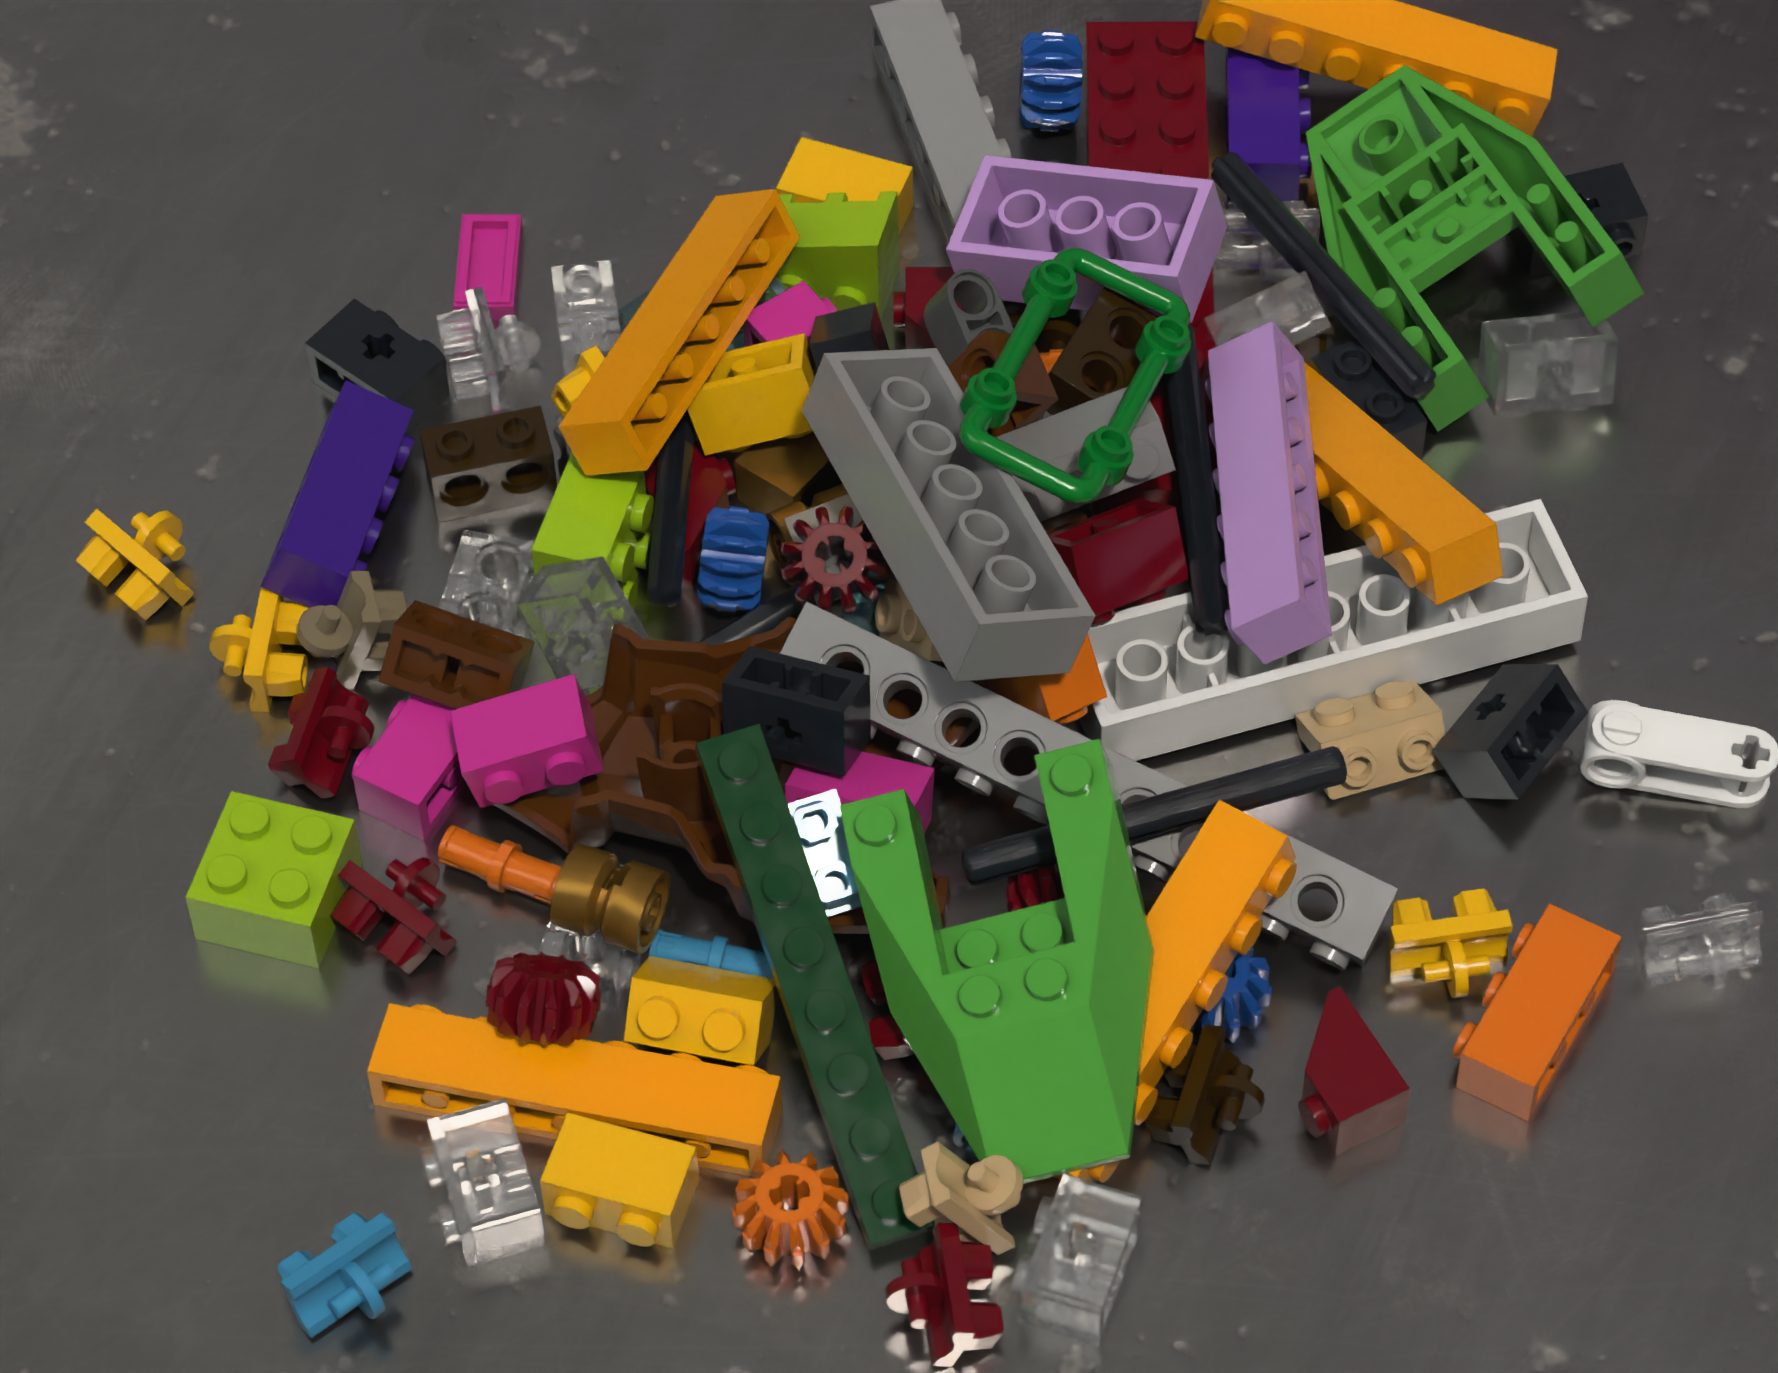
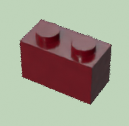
[1047,499,1189,624]

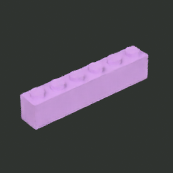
[1205,321,1332,665]

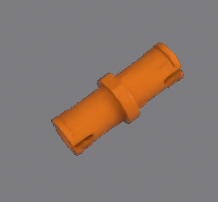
[438,824,562,906]

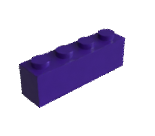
[1225,46,1312,203]
[260,380,415,608]

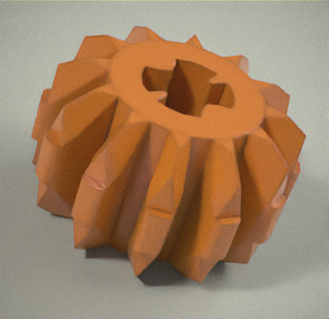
[732,1149,849,1270]

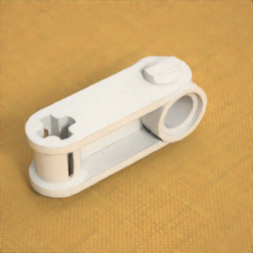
[1580,700,1778,808]

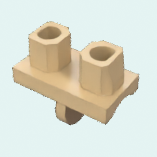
[899,1141,1023,1255]

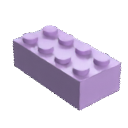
[946,155,1227,323]

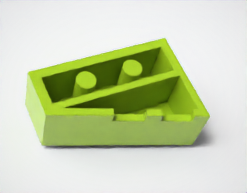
[761,191,899,320]

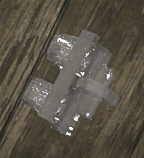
[1213,201,1320,281]
[1204,271,1332,347]
[436,287,542,411]
[1641,893,1763,992]

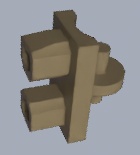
[296,571,408,690]

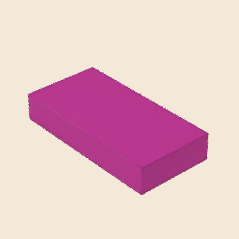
[453,214,523,320]

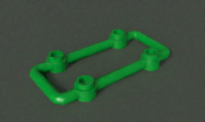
[959,247,1191,504]

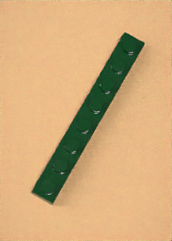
[695,724,935,1251]

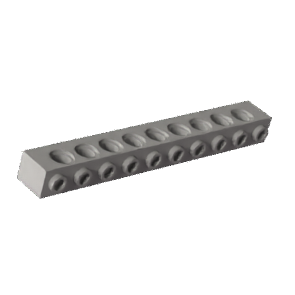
[780,601,1398,970]

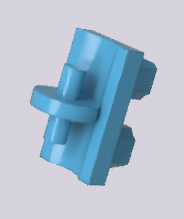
[277,1212,413,1338]

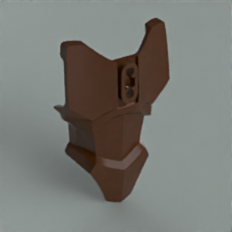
[492,617,987,934]

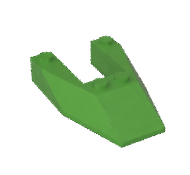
[1306,65,1644,432]
[839,738,1154,1184]

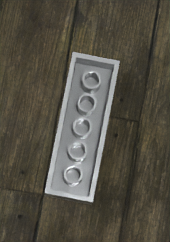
[802,348,1096,682]

